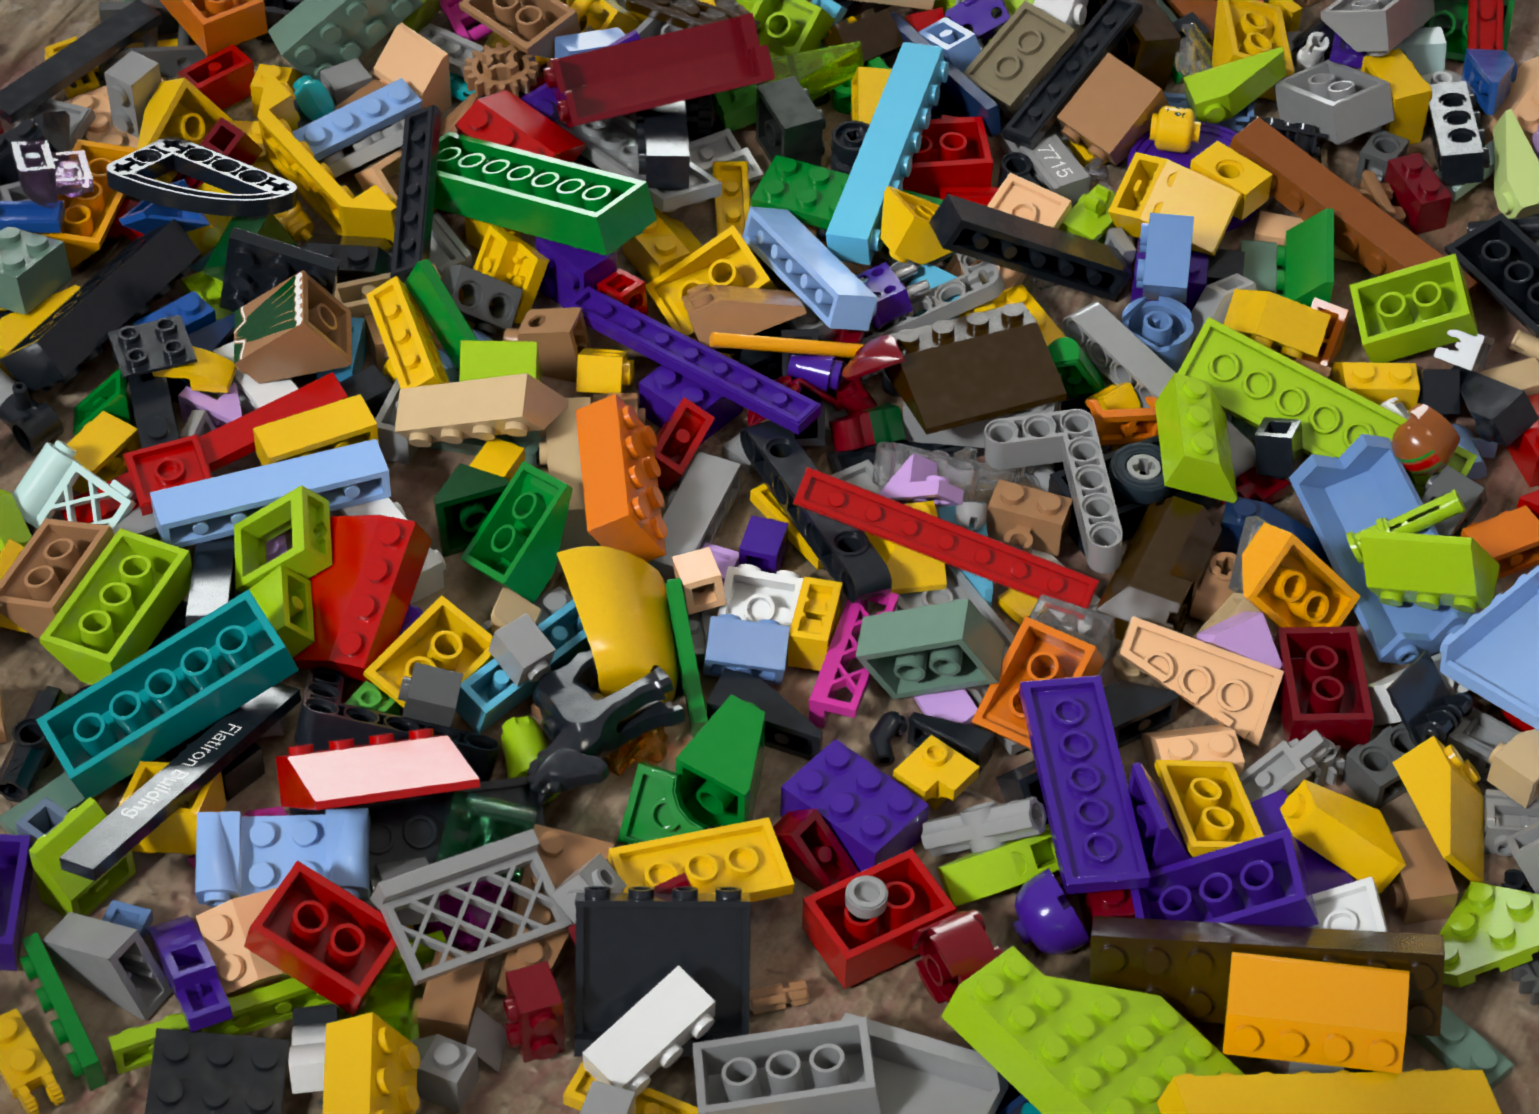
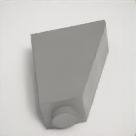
[42,912,173,1021]

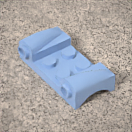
[195,808,371,907]

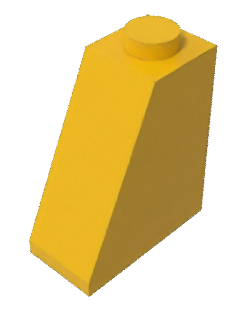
[1280,779,1406,894]

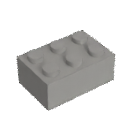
[1274,60,1395,145]

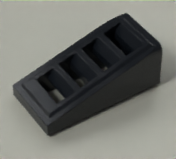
[907,712,995,774]

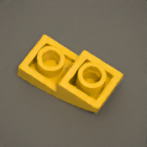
[152,346,237,393]

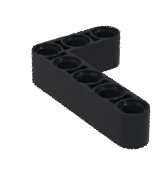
[294,667,500,782]

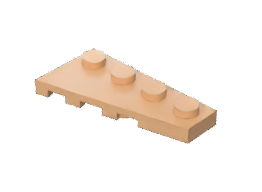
[1118,616,1284,748]

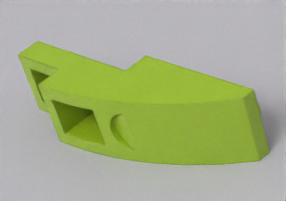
[937,824,1059,907]

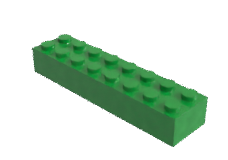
[399,132,657,256]

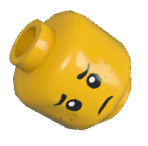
[1149,106,1201,153]

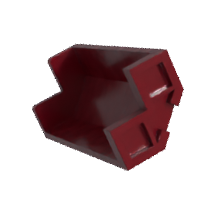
[543,13,776,128]

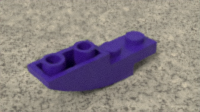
[146,915,233,1032]

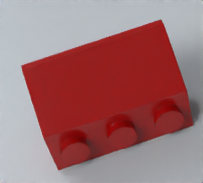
[455,90,586,163]

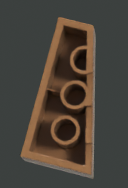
[495,824,615,996]

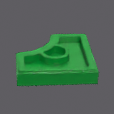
[617,762,708,845]

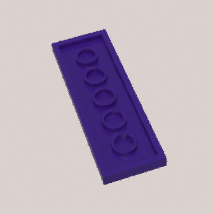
[1019,675,1150,895]

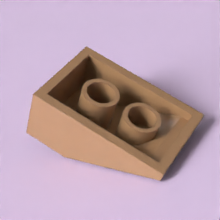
[681,284,807,350]

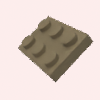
[963,1,1078,113]

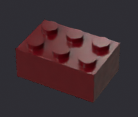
[1274,626,1374,750]

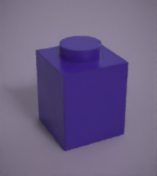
[739,515,788,574]

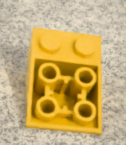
[1108,152,1242,256]

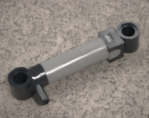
[0,368,64,454]

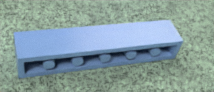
[742,206,878,331]
[150,439,391,548]

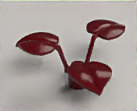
[748,329,905,426]

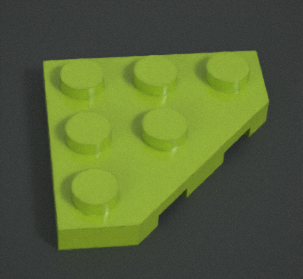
[1439,881,1539,988]

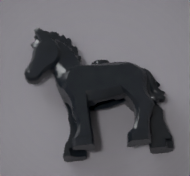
[527,651,686,805]

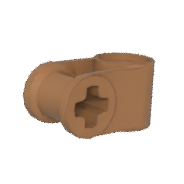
[1190,552,1243,622]

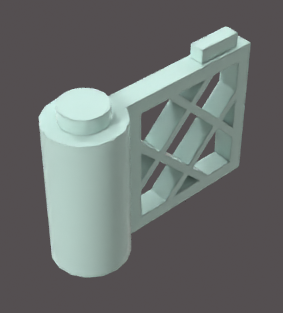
[12,439,136,529]

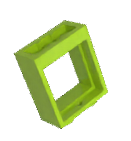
[234,485,332,593]

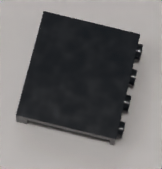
[574,886,751,1057]

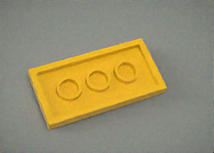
[607,817,795,902]

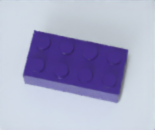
[1130,828,1319,928]

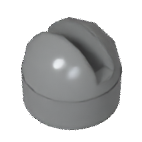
[956,502,987,531]

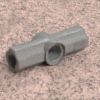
[921,796,1047,857]

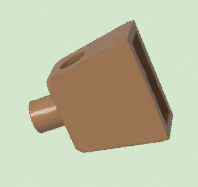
[503,307,591,383]

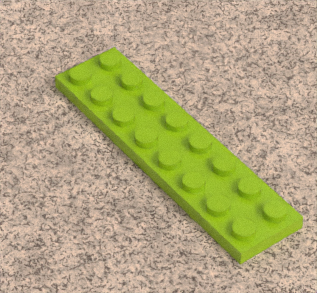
[1177,317,1477,499]

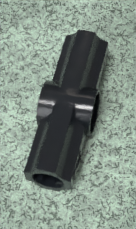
[0,686,71,803]

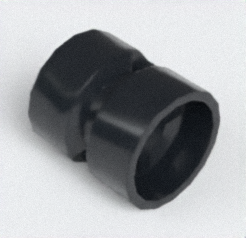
[830,120,869,174]

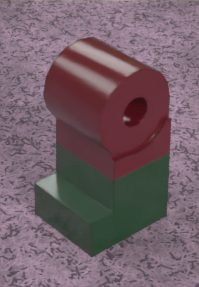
[829,403,906,452]

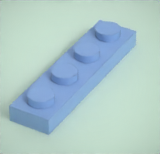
[293,78,422,161]

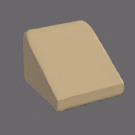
[491,587,542,633]

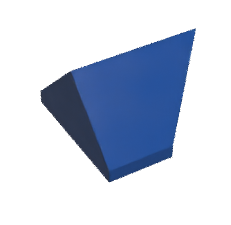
[119,179,210,234]

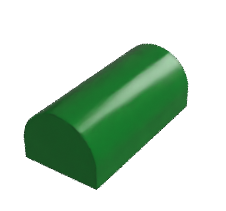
[1048,337,1105,399]

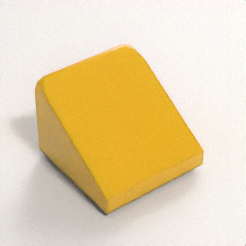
[1084,382,1141,410]

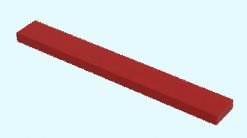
[61,372,348,523]
[793,467,1099,618]

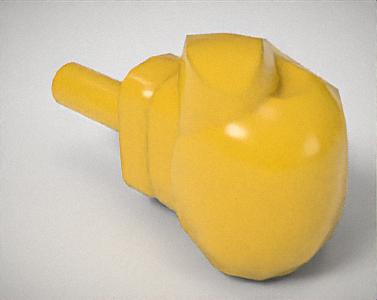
[274,200,314,241]

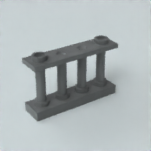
[98,0,207,80]

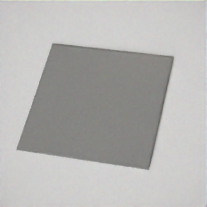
[466,1006,507,1073]

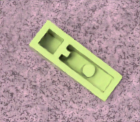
[1493,109,1539,218]

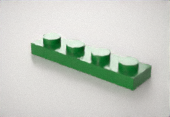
[19,932,107,1091]

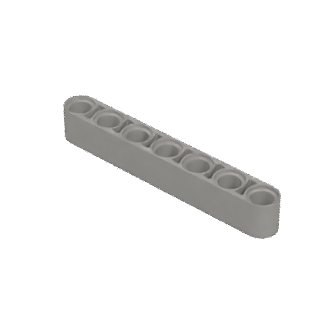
[1062,302,1256,478]

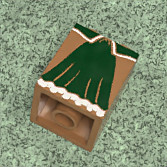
[234,270,352,384]

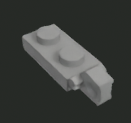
[1238,729,1332,802]

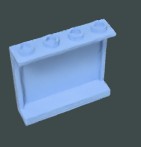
[1439,565,1539,731]

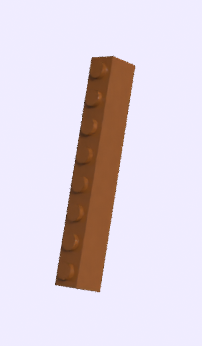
[1229,117,1478,298]

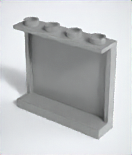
[841,1012,1009,1114]

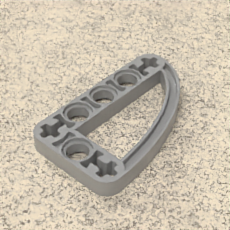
[835,252,1005,361]

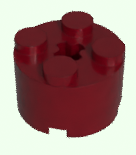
[911,909,1003,1004]

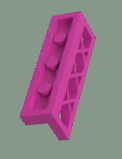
[809,592,899,728]

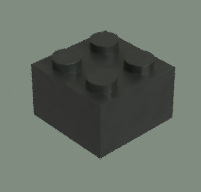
[756,76,826,167]

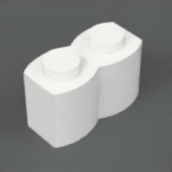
[289,1023,327,1094]

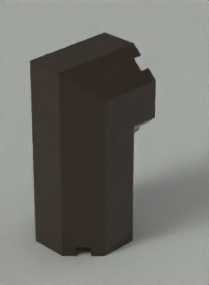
[1093,496,1222,641]

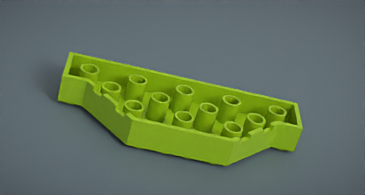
[941,946,1245,1114]

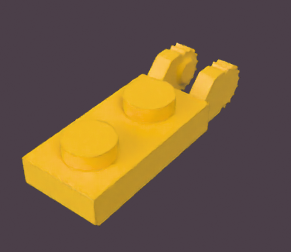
[0,1008,65,1114]

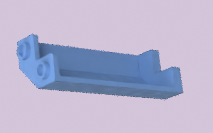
[1289,434,1479,665]

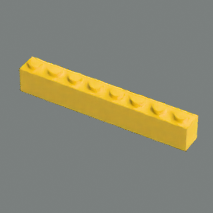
[1157,1068,1502,1114]

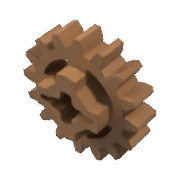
[463,42,539,98]

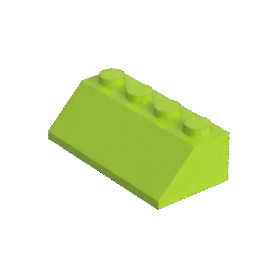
[39,528,192,685]

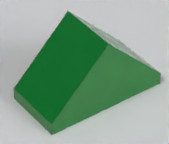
[73,368,133,436]

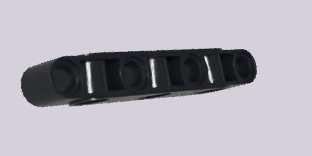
[740,420,892,603]

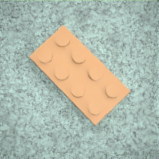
[944,173,1072,290]

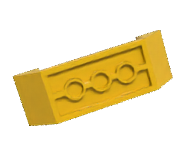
[257,73,397,246]

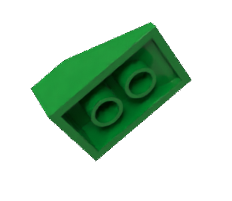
[460,461,573,604]

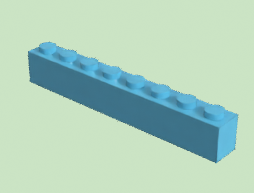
[826,42,949,265]

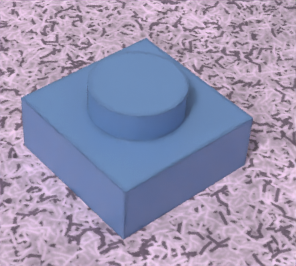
[102,900,154,940]

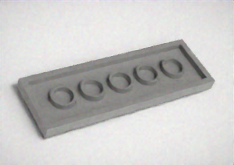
[554,115,722,212]

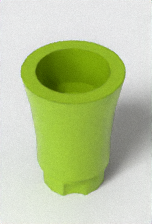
[501,715,560,804]

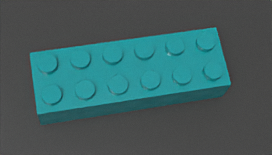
[36,590,299,800]

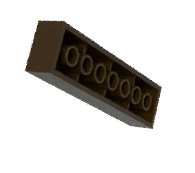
[1090,916,1445,1037]

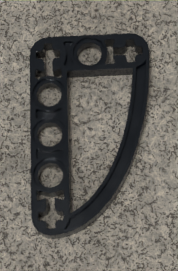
[106,137,297,217]

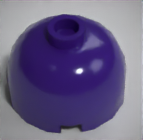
[1012,868,1090,955]

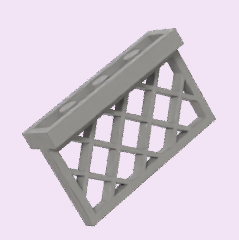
[370,829,572,985]

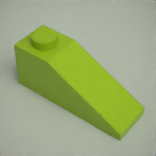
[1183,47,1286,124]

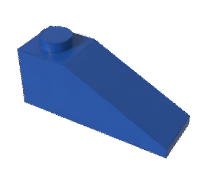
[1461,49,1517,115]

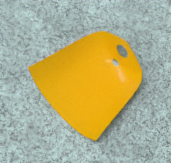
[556,546,679,703]

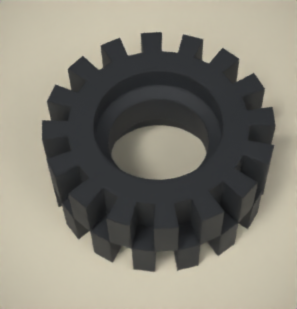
[685,94,712,137]

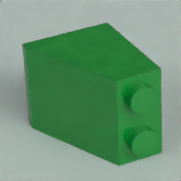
[676,694,765,828]

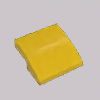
[473,224,550,324]

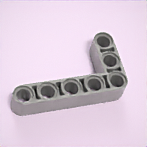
[984,409,1123,573]

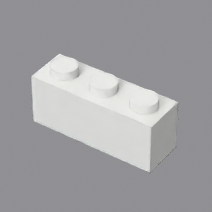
[582,965,715,1096]

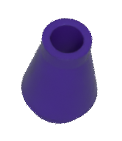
[787,354,844,392]

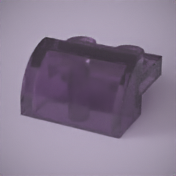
[11,140,94,208]

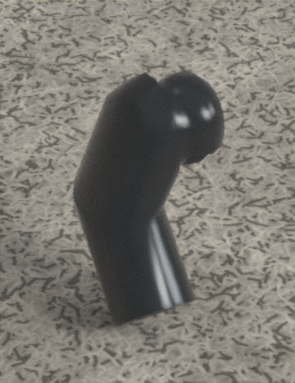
[869,711,908,767]

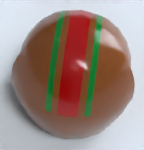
[1392,403,1460,475]

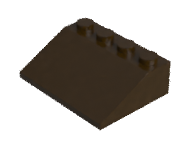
[884,302,1067,435]

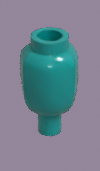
[293,75,336,121]

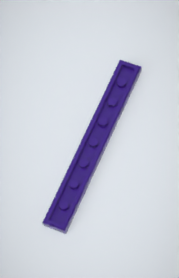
[565,286,822,435]

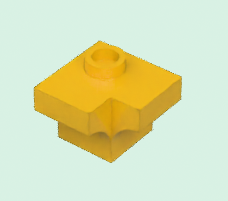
[892,735,980,810]

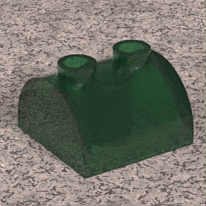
[436,790,537,883]

